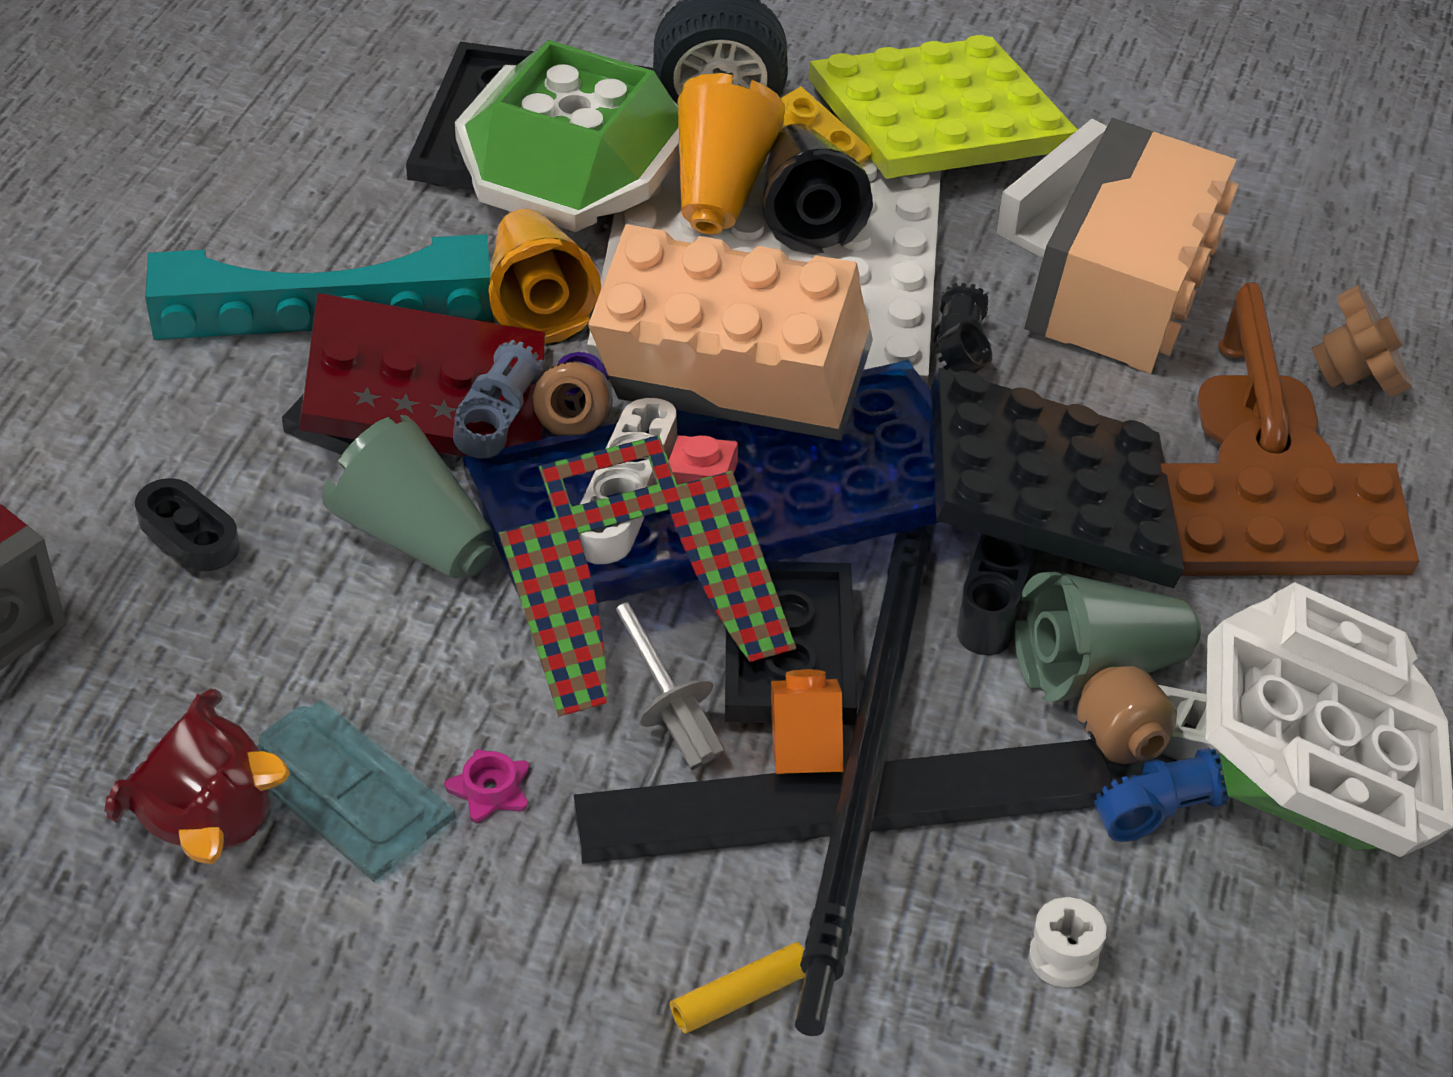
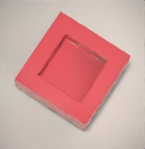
[668,435,738,485]

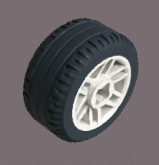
[653,0,788,105]

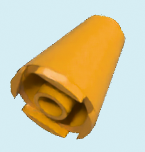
[678,73,785,235]
[488,209,602,344]

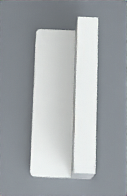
[996,119,1107,258]

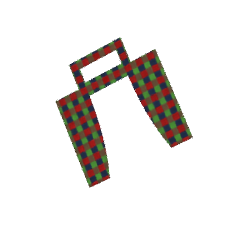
[499,435,796,717]

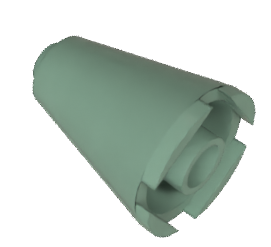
[322,415,494,579]
[1015,572,1201,702]

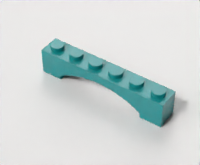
[145,234,493,340]

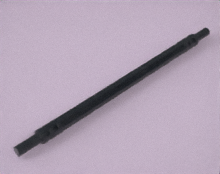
[795,490,934,1036]

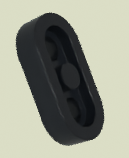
[135,478,240,571]

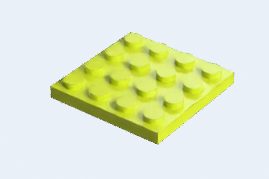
[808,35,1078,179]

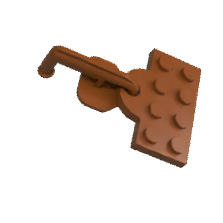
[1160,282,1419,576]

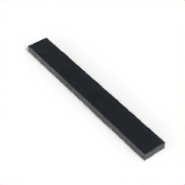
[574,739,1113,864]

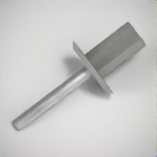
[616,602,726,770]

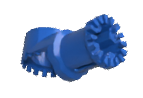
[1094,748,1229,842]

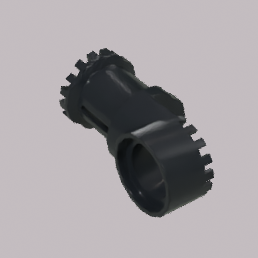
[934,283,992,373]

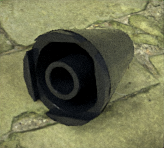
[762,124,873,255]

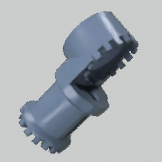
[453,340,545,458]

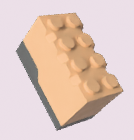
[1024,118,1239,374]
[588,224,873,441]

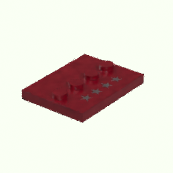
[299,293,545,468]

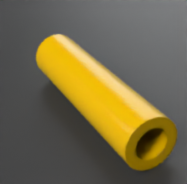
[670,942,805,1034]

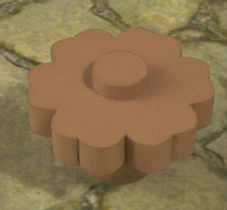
[1312,285,1412,398]

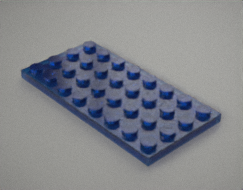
[463,360,940,603]

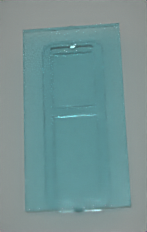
[257,699,456,882]

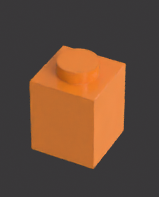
[771,669,844,774]

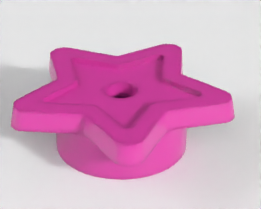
[444,749,529,823]

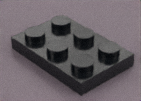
[725,561,857,725]

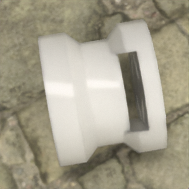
[1028,897,1107,988]

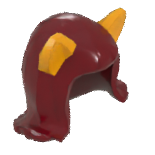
[104,689,290,864]

